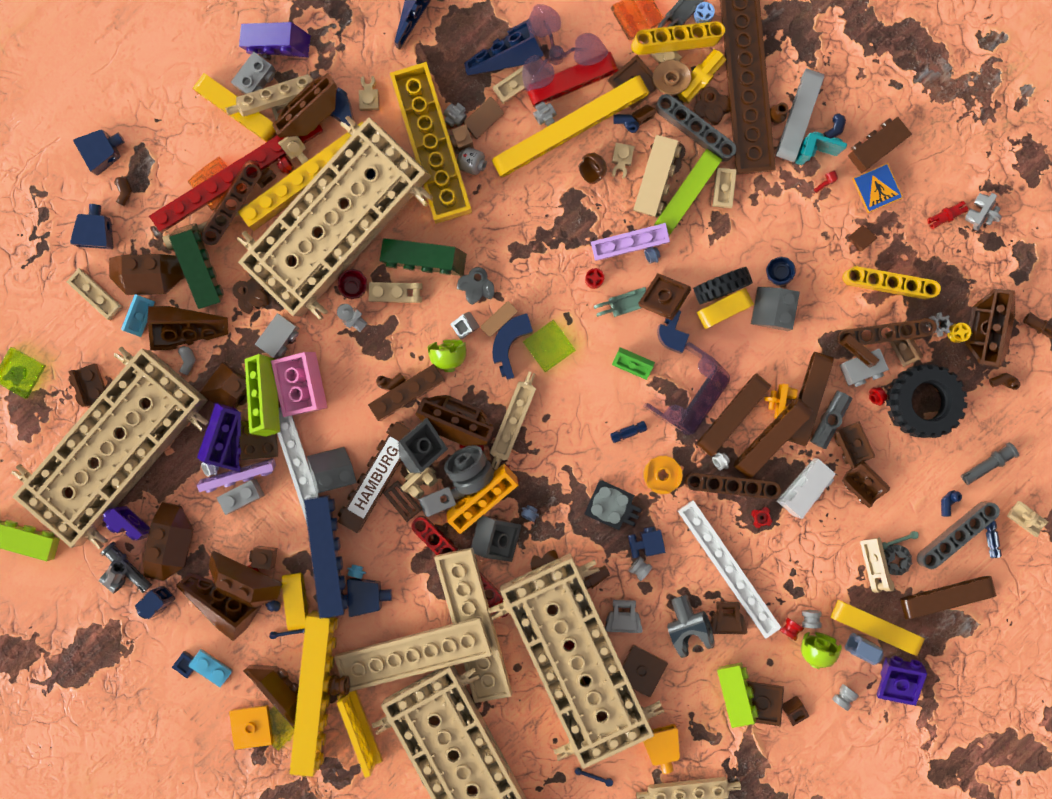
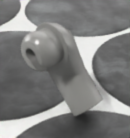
[178,346,195,376]

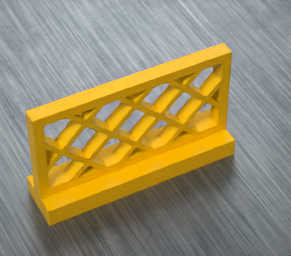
[337,690,383,778]

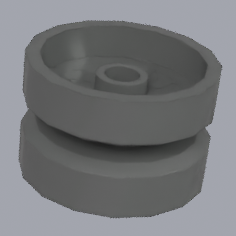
[444,446,495,494]

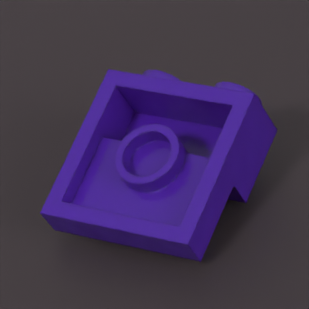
[103,506,150,540]
[876,656,927,706]

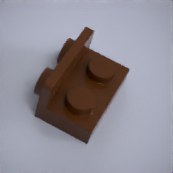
[69,364,106,407]

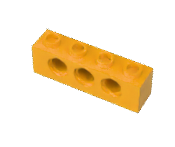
[447,464,518,534]

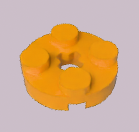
[643,456,683,494]

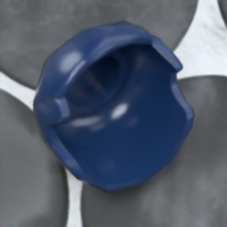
[766,257,796,286]

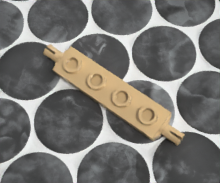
[225,74,315,117]
[490,371,536,470]
[636,777,741,799]

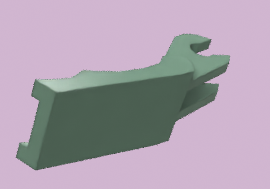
[594,287,646,317]

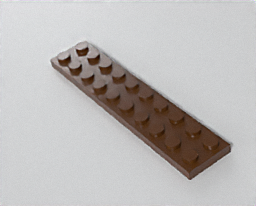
[720,0,776,175]

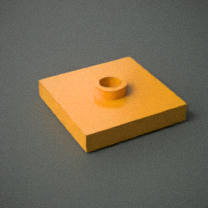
[229,705,274,750]

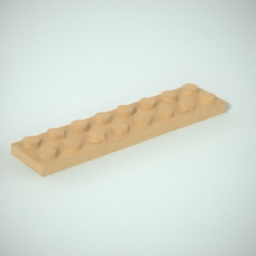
[434,547,513,703]
[334,617,492,692]

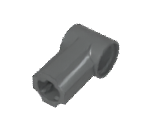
[99,560,127,594]

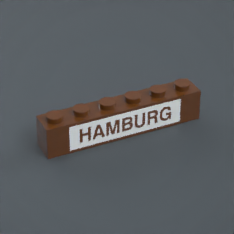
[337,422,412,533]

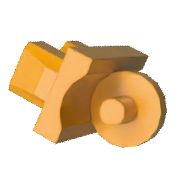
[764,384,798,418]

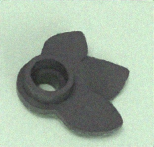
[457,267,494,305]

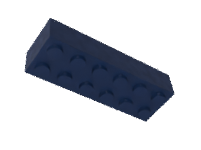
[304,495,348,618]

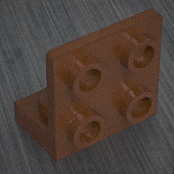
[239,421,278,460]

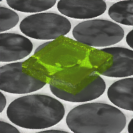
[523,319,576,373]
[0,347,46,399]

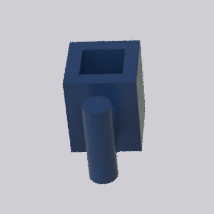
[628,526,666,558]

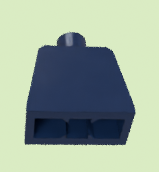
[73,130,125,176]
[70,204,113,250]
[347,578,392,617]

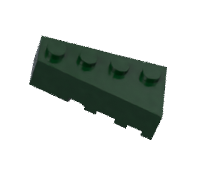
[169,223,224,309]
[379,238,467,276]

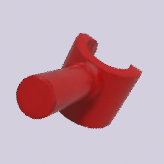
[813,171,838,193]

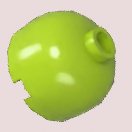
[427,339,467,372]
[801,632,842,669]

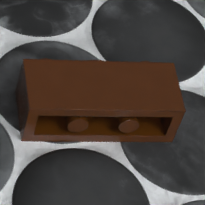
[848,117,912,174]

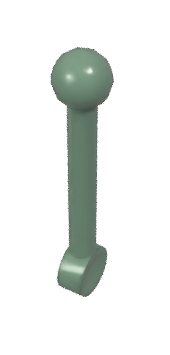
[882,531,919,550]

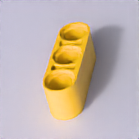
[696,288,754,329]
[282,573,308,631]

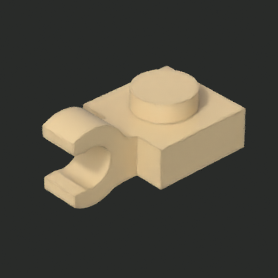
[279,136,308,165]

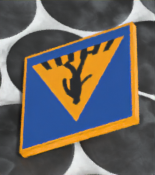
[852,163,903,213]

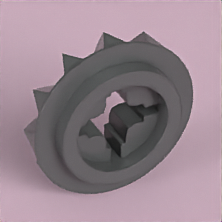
[884,545,912,575]

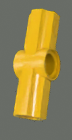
[677,49,726,104]

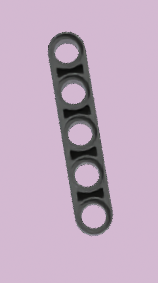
[656,94,736,162]
[917,502,1000,569]

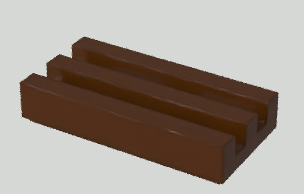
[840,334,879,368]
[383,480,422,522]

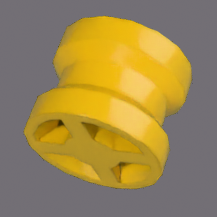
[947,323,971,343]

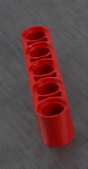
[526,52,619,107]

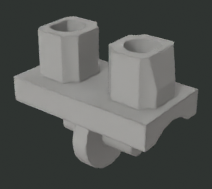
[965,193,1002,231]
[337,304,367,332]

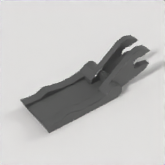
[657,0,704,28]

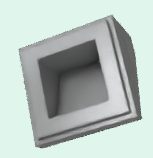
[450,312,480,340]

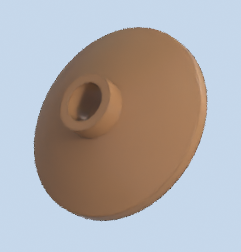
[653,60,691,95]

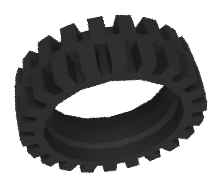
[693,267,753,305]

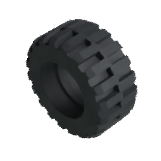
[886,364,968,438]

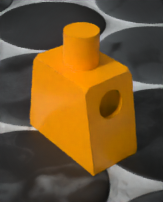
[643,724,680,774]

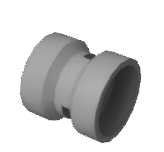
[832,684,859,711]

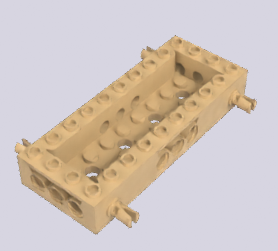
[237,116,433,320]
[11,347,209,550]
[488,553,665,769]
[372,665,527,799]

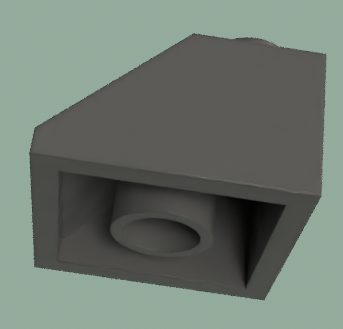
[751,287,800,331]
[398,418,448,473]
[307,447,357,494]
[471,515,522,562]

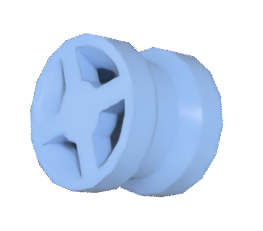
[694,2,715,23]

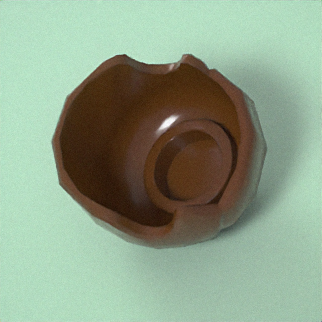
[578,152,607,184]

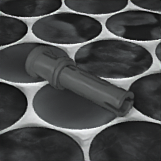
[961,442,1019,485]
[100,542,152,593]

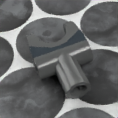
[667,595,715,658]

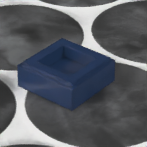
[172,651,194,679]

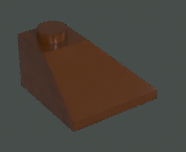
[200,362,247,409]

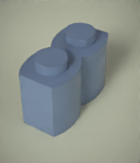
[845,633,883,665]

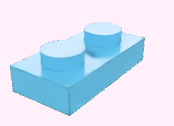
[121,294,155,337]
[188,649,232,687]

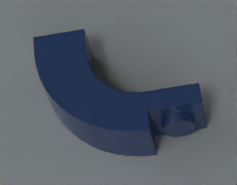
[492,313,533,380]

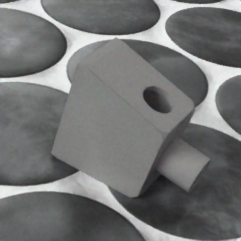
[418,487,464,517]

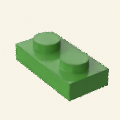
[612,347,655,380]

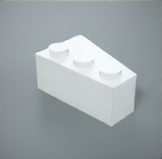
[777,458,836,519]

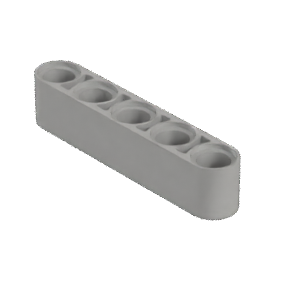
[775,68,824,162]

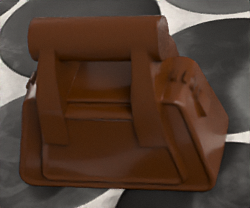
[710,601,748,635]

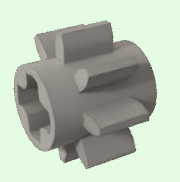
[443,102,467,127]
[533,102,557,126]
[926,312,953,337]

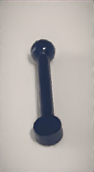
[269,629,305,639]
[575,768,613,787]

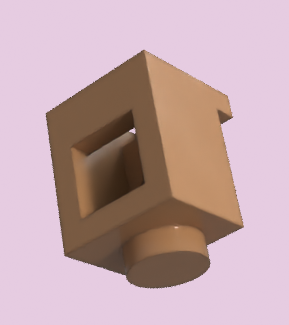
[449,125,474,154]

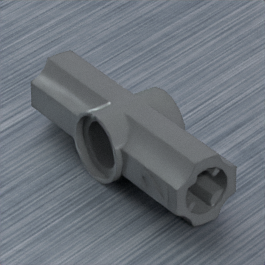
[810,391,853,449]

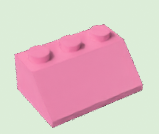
[271,352,328,417]

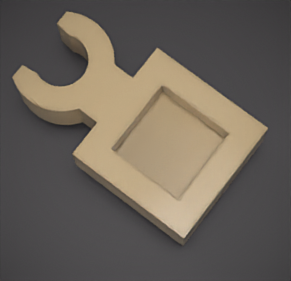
[359,76,379,111]
[612,143,635,179]

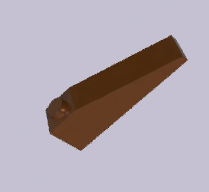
[147,306,229,351]
[176,573,262,641]

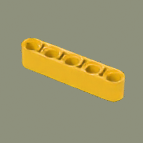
[631,21,725,55]
[192,73,276,142]
[843,266,941,299]
[830,600,925,656]

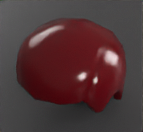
[338,269,367,300]

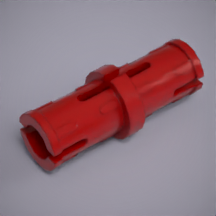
[927,201,968,229]

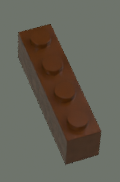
[368,364,445,421]

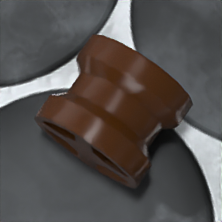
[329,675,350,695]

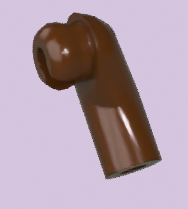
[114,177,132,206]
[376,373,406,390]
[989,373,1021,390]

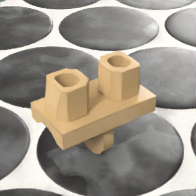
[400,467,438,499]
[1007,501,1048,537]

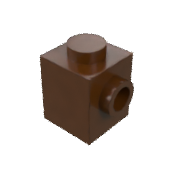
[249,546,278,570]

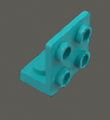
[795,132,847,166]

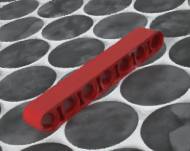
[411,516,509,618]

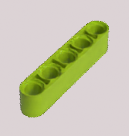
[654,149,723,236]

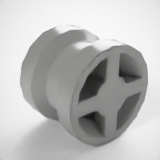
[629,556,653,581]
[802,610,822,628]

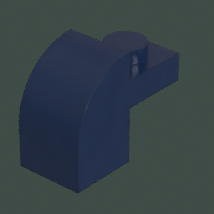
[657,310,689,354]

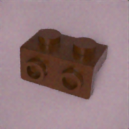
[834,421,875,468]
[842,460,890,508]

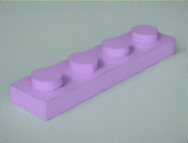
[591,223,670,261]
[197,458,276,493]

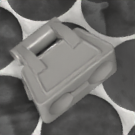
[605,600,642,633]

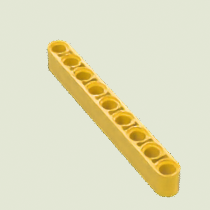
[492,75,650,178]

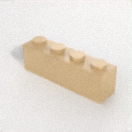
[633,135,682,218]

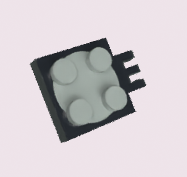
[584,479,643,530]

